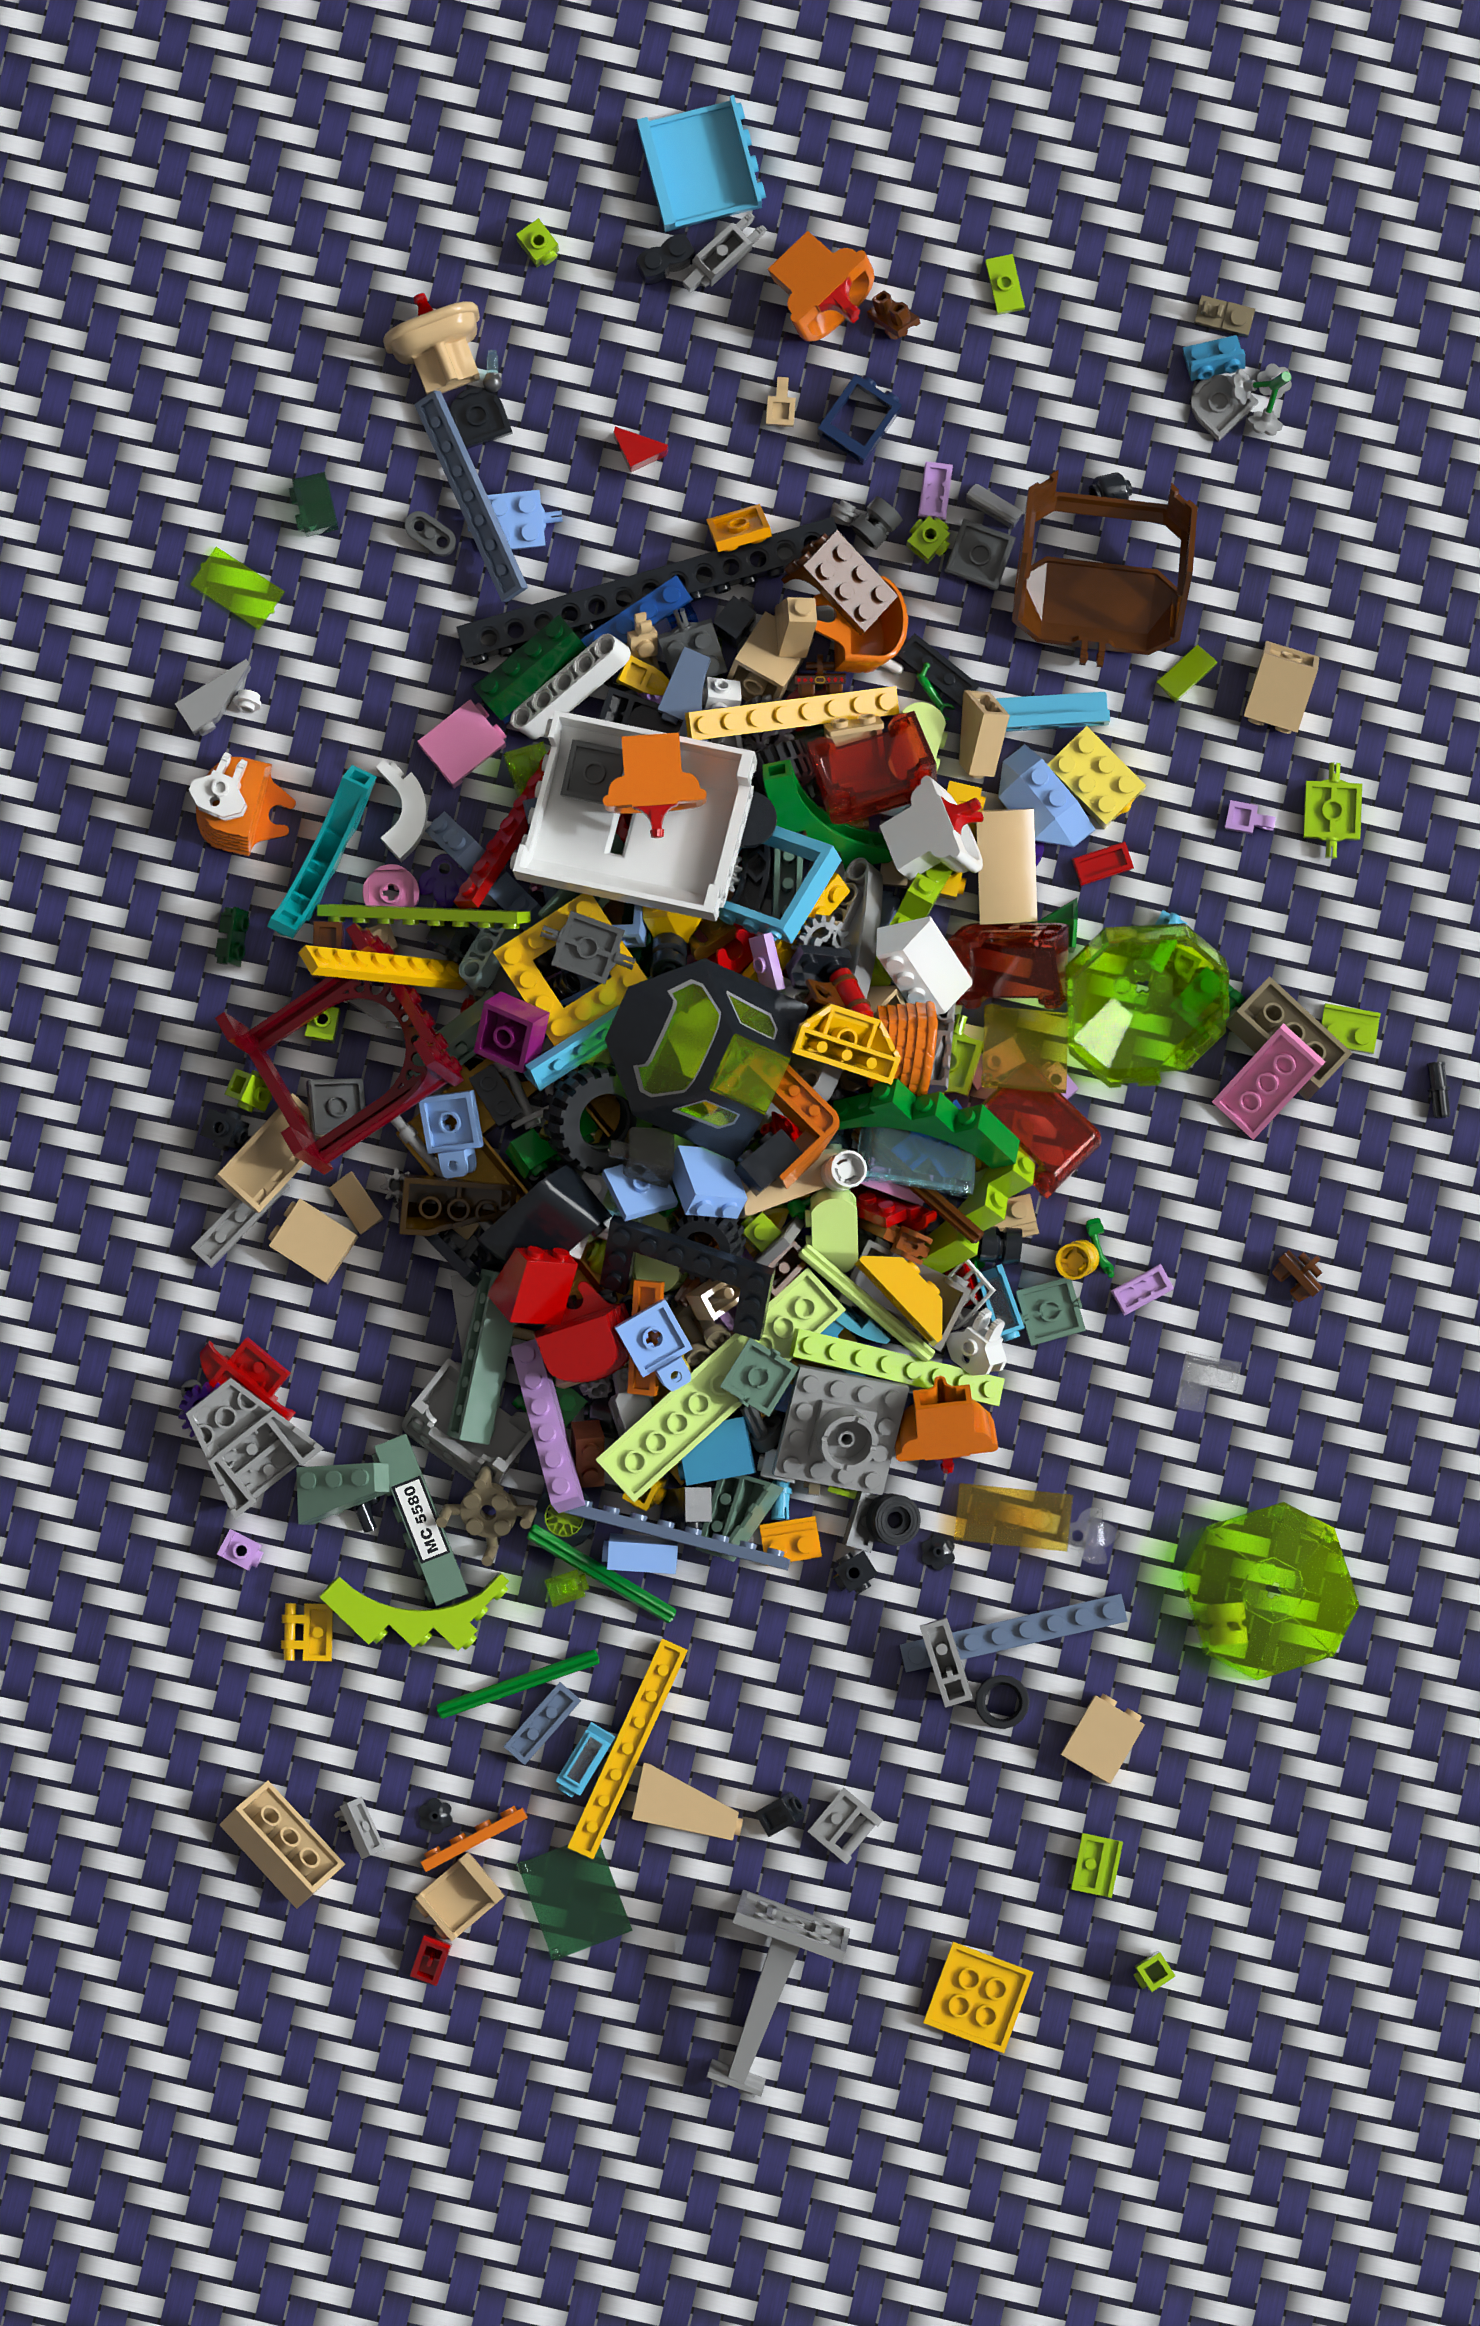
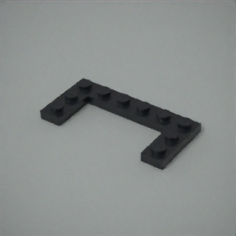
[599,1214,775,1341]

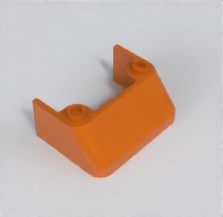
[703,1047,840,1189]

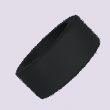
[975,1675,1030,1729]

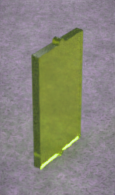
[190,546,285,630]

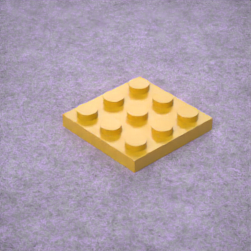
[923,1942,1034,2053]

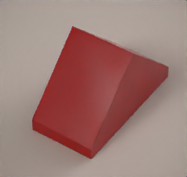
[613,426,668,472]
[410,1934,452,1986]

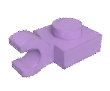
[1225,800,1276,834]

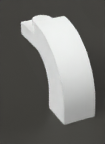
[376,760,428,862]

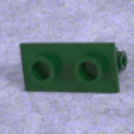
[214,907,249,967]

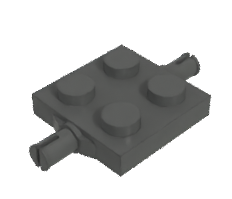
[657,608,728,687]
[540,911,636,985]

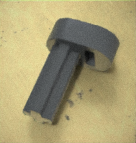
[739,1404,783,1453]

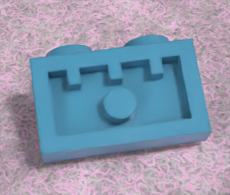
[1183,335,1245,381]

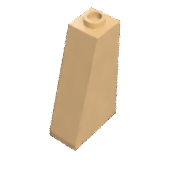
[734,1153,838,1219]
[632,1763,743,1840]

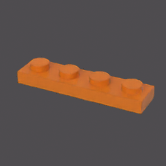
[627,1279,665,1396]
[421,1806,528,1872]

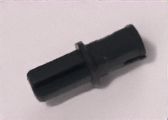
[1427,1062,1450,1119]

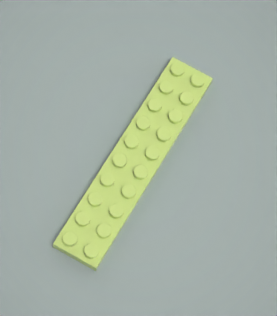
[596,1268,846,1502]

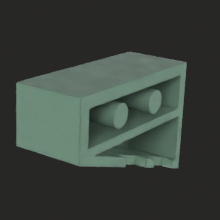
[296,1463,389,1525]
[696,1475,784,1562]

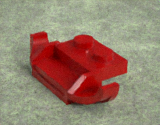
[850,1184,937,1232]
[200,1337,296,1421]

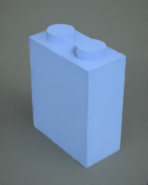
[668,1145,748,1219]
[602,1533,678,1574]

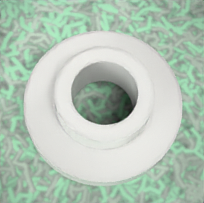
[233,689,261,713]

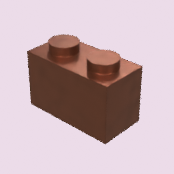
[571,1420,604,1488]

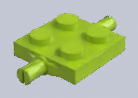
[1303,762,1363,859]
[942,1014,984,1097]

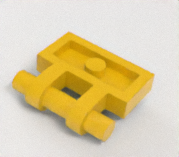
[281,1603,333,1661]

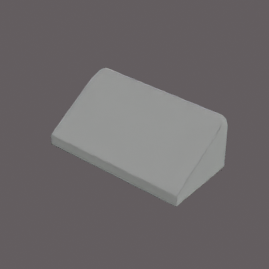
[966,484,1023,529]

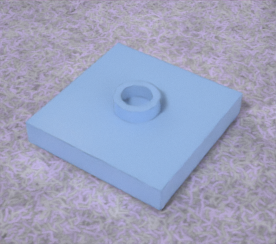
[602,1156,678,1221]

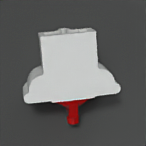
[879,776,984,880]

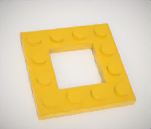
[493,893,648,1046]

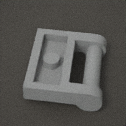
[807,1787,883,1864]

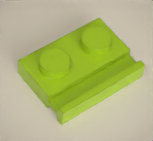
[1321,1003,1381,1054]
[1071,1833,1123,1898]

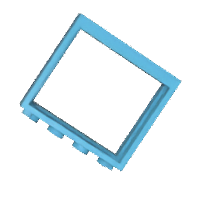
[718,826,842,944]

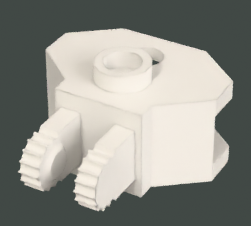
[189,752,248,821]
[946,1308,1007,1376]

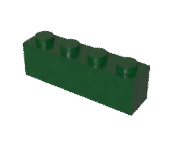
[471,615,587,720]

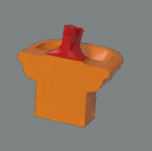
[768,231,875,341]
[603,733,707,839]
[895,1376,998,1474]

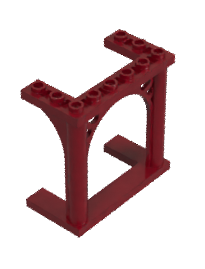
[215,923,464,1175]

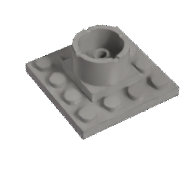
[772,1364,909,1495]

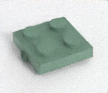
[1015,1278,1086,1346]
[720,1338,799,1417]

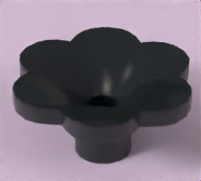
[921,1534,955,1571]
[418,1798,453,1834]

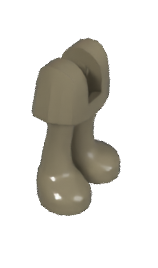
[671,1289,731,1367]

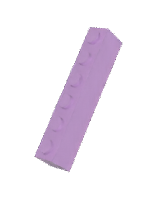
[510,1339,585,1513]

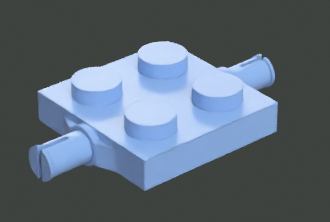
[467,490,563,550]

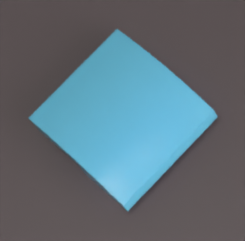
[836,1302,891,1344]

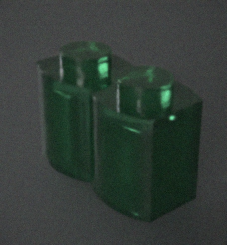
[289,472,339,537]

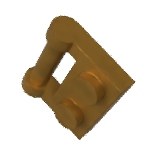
[687,917,737,961]

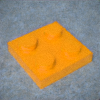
[706,504,772,552]

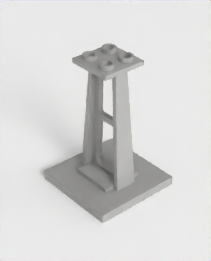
[707,1890,850,2098]

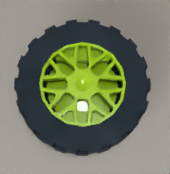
[533,1491,596,1547]

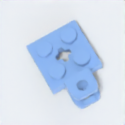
[419,1090,484,1178]
[614,1298,693,1391]

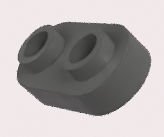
[405,511,456,557]

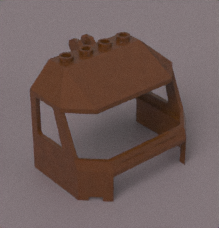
[1012,469,1198,668]

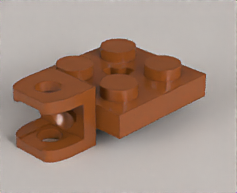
[857,1217,933,1265]

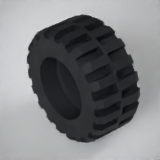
[543,1062,657,1175]

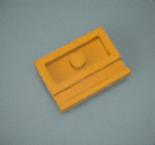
[759,1516,822,1566]

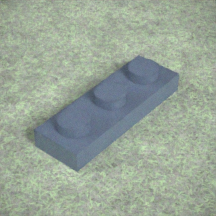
[503,1682,581,1765]

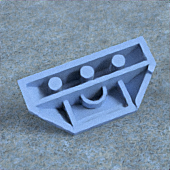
[998,744,1095,848]

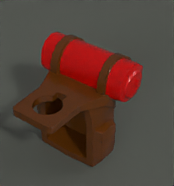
[801,968,874,1021]

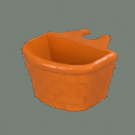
[813,576,908,673]
[196,756,296,856]
[867,1001,938,1097]

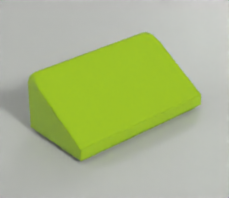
[1156,645,1218,703]

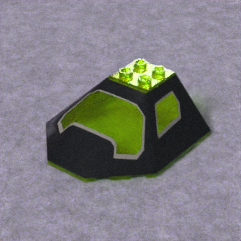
[604,958,809,1163]

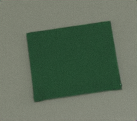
[516,1845,633,1961]

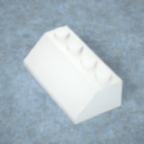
[876,916,972,1015]

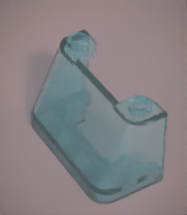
[857,1127,976,1197]

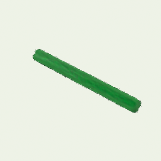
[527,1525,676,1623]
[436,1650,600,1719]

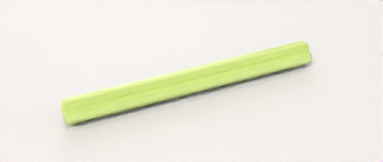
[798,1244,935,1362]

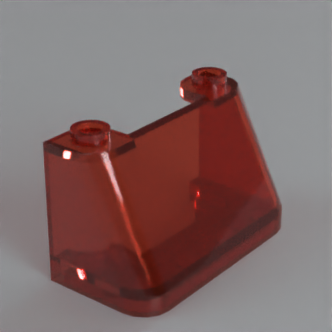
[807,711,937,824]
[947,923,1069,1009]
[981,1065,1102,1199]

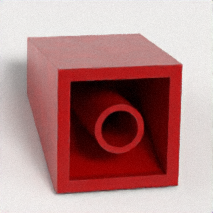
[487,1246,578,1325]

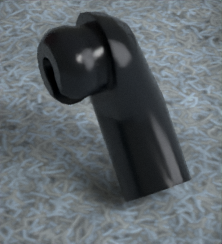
[355,1496,380,1533]

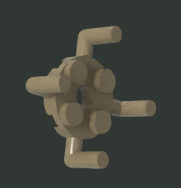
[436,1466,537,1566]

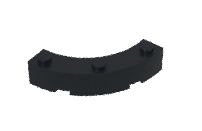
[730,844,772,912]

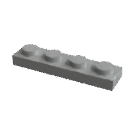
[191,1183,290,1268]

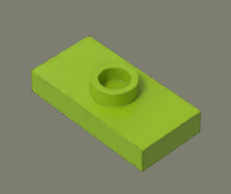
[985,254,1025,315]

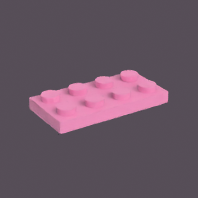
[1212,1023,1325,1140]

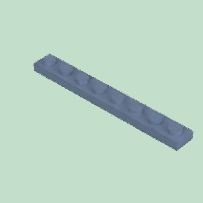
[414,391,528,602]
[565,1500,790,1571]
[899,1594,1128,1672]

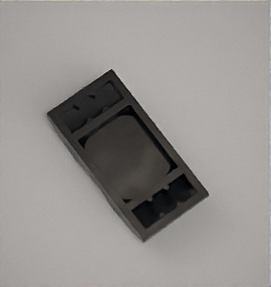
[599,687,712,742]

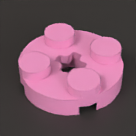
[363,864,420,921]

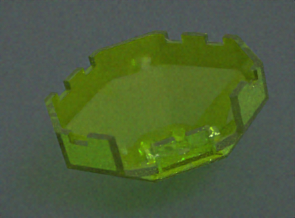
[1065,923,1229,1088]
[1178,1502,1360,1681]

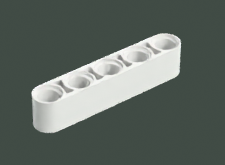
[511,634,631,739]

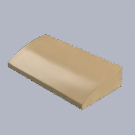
[977,808,1038,925]
[214,1093,321,1213]

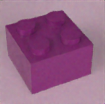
[474,992,550,1073]

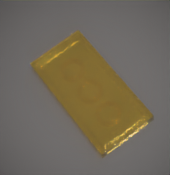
[954,1483,1074,1552]

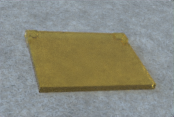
[981,1004,1068,1094]

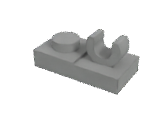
[334,1797,385,1859]

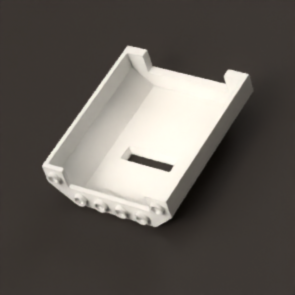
[510,710,757,921]

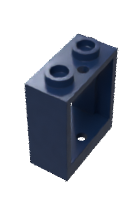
[817,374,902,465]

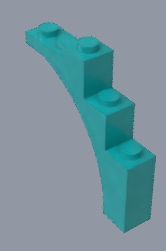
[267,765,377,939]

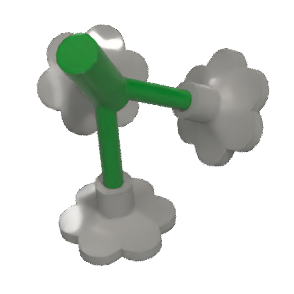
[1231,364,1292,436]

